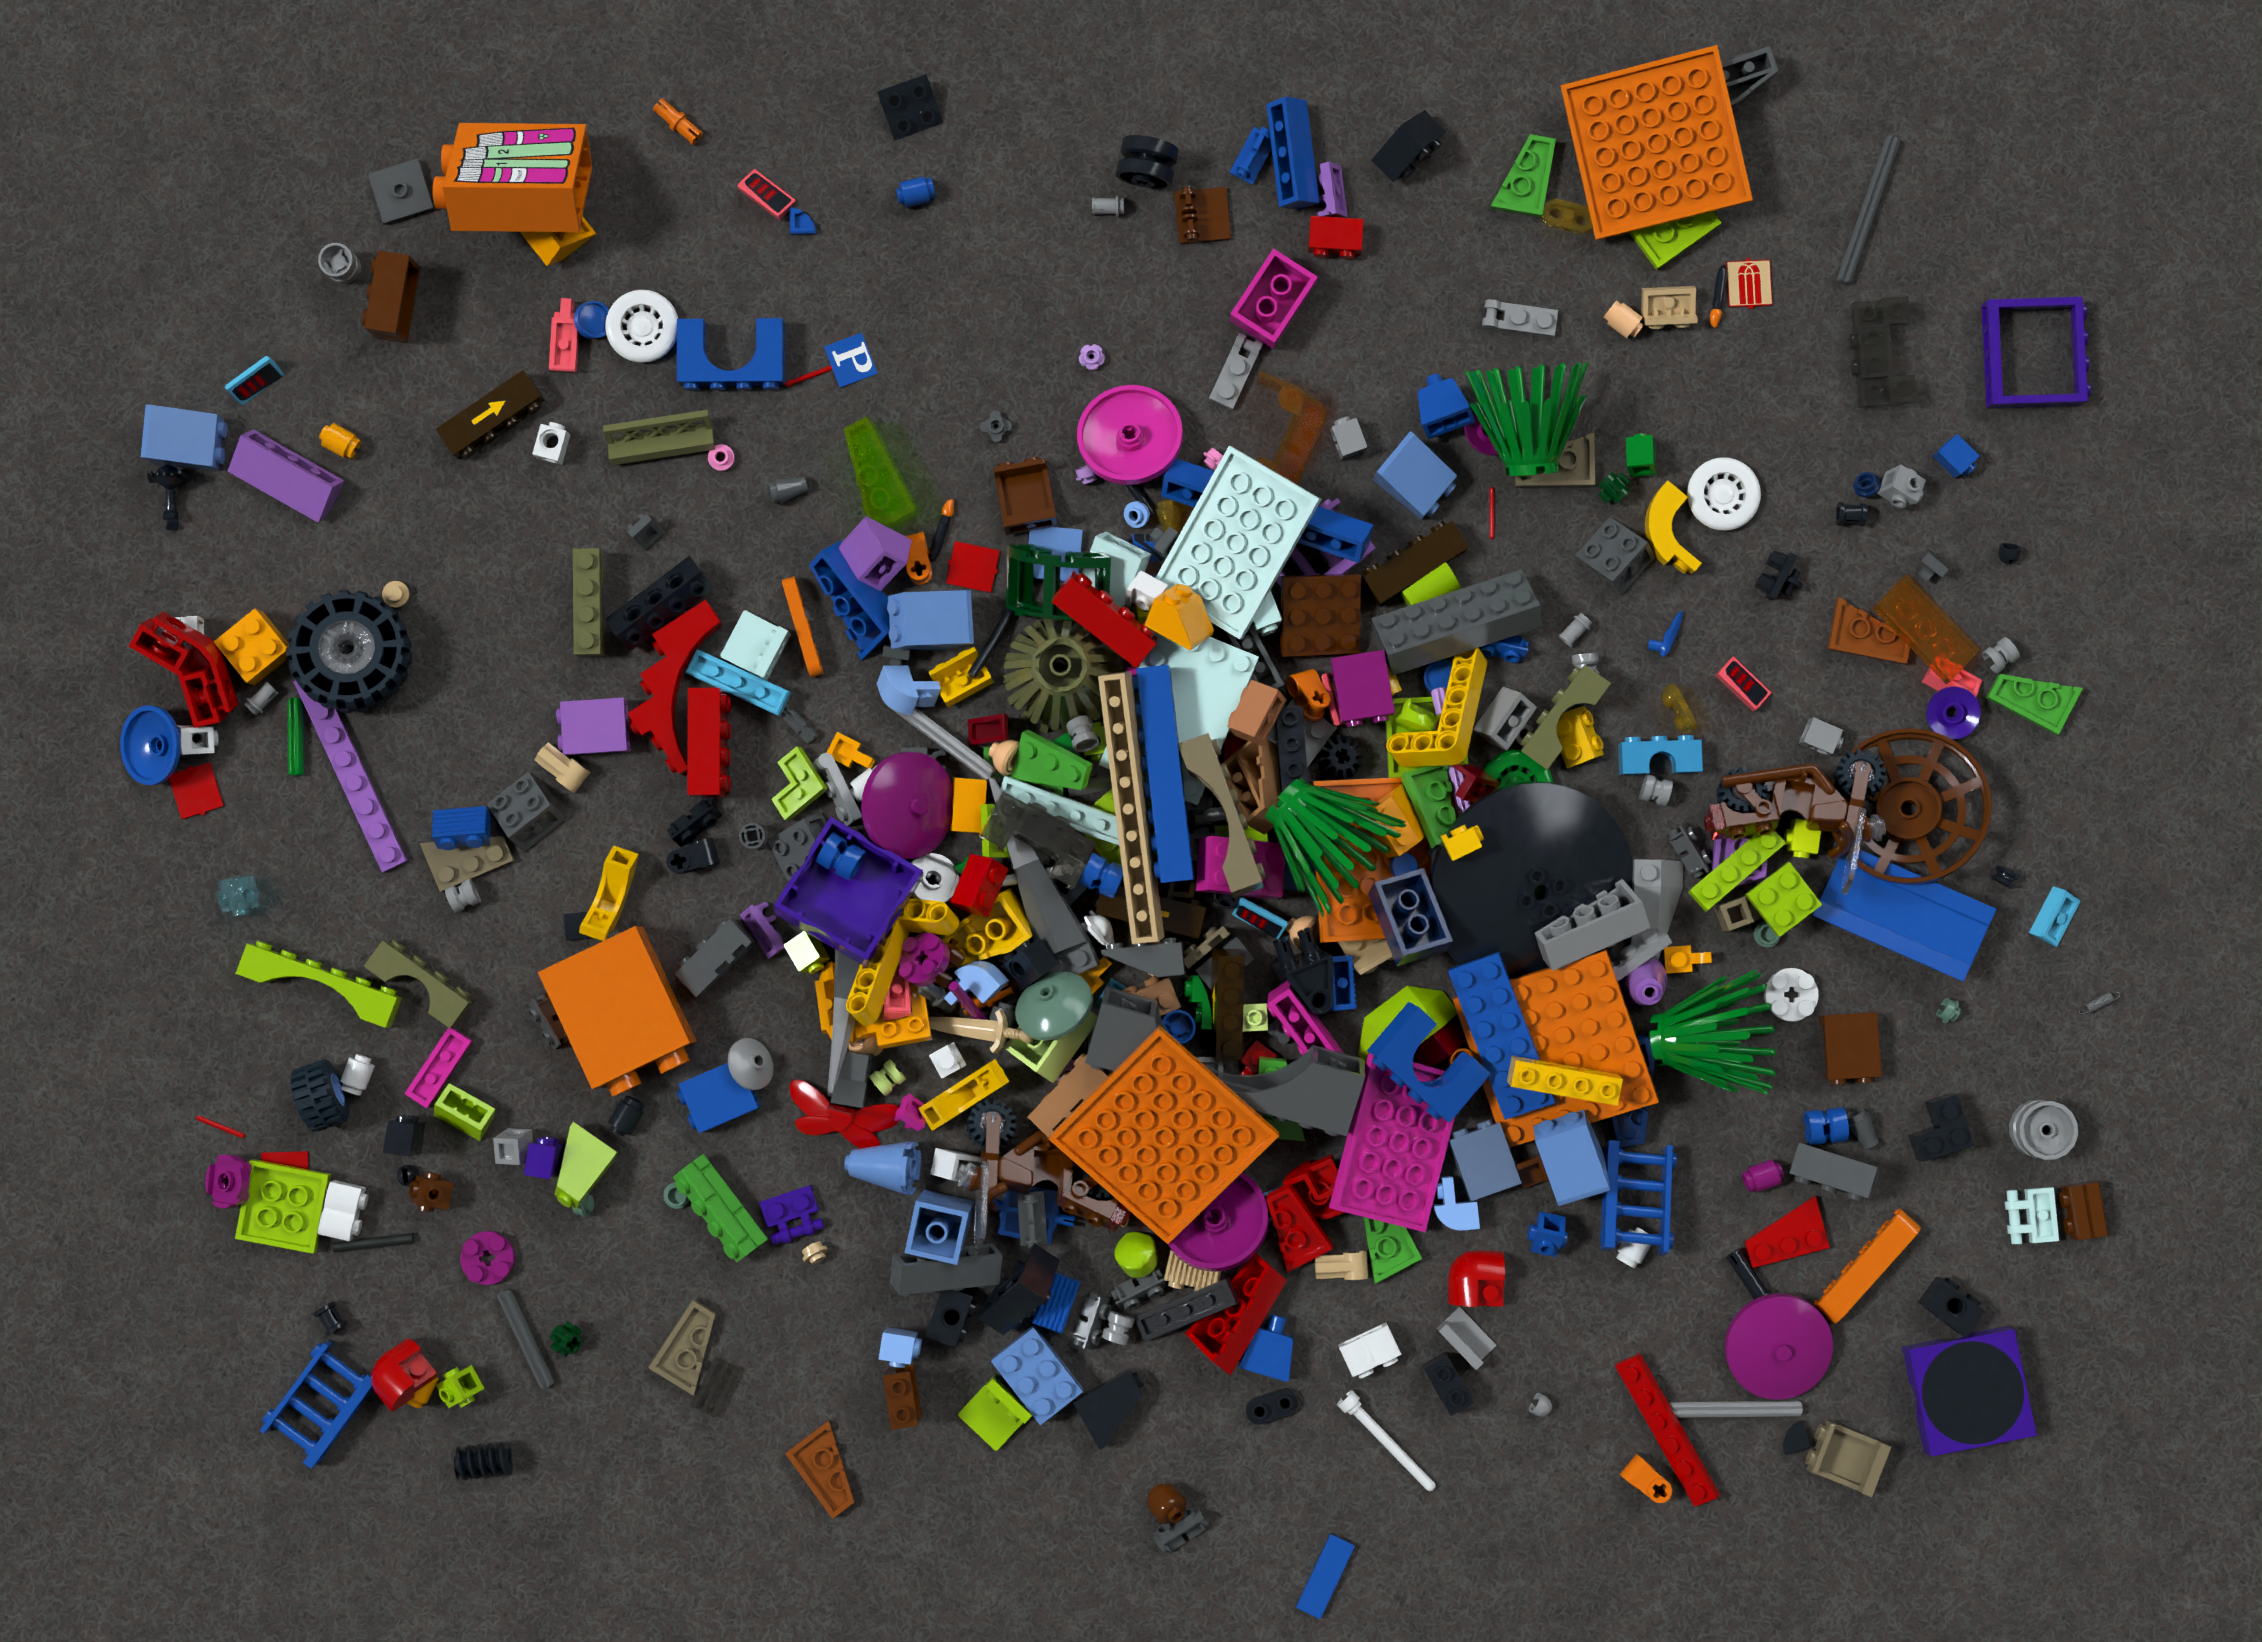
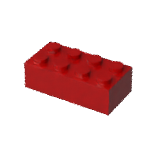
[687,688,732,798]

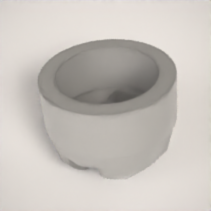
[1529,1393,1552,1417]

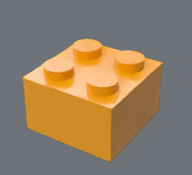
[214,608,289,685]

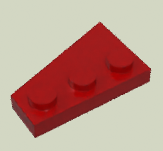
[1266,1183,1333,1273]
[1744,1196,1830,1268]

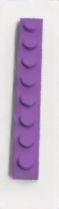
[294,681,407,873]

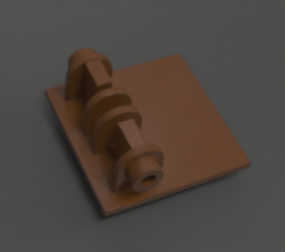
[1174,186,1231,244]

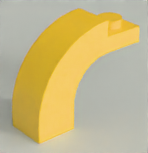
[1645,480,1702,574]
[579,846,639,941]
[918,1059,1010,1131]

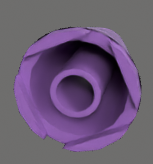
[1618,957,1667,1007]

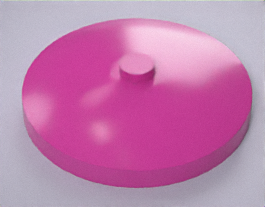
[1077,385,1183,485]

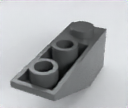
[1101,938,1185,977]

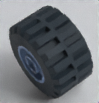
[291,1059,349,1133]

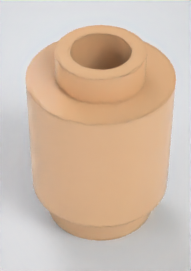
[1603,300,1643,339]

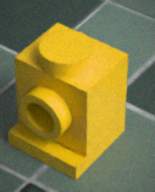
[1440,825,1484,861]

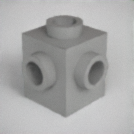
[1877,465,1926,509]

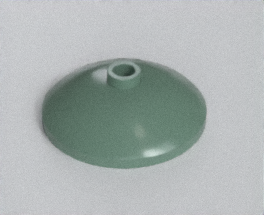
[1015,971,1093,1041]

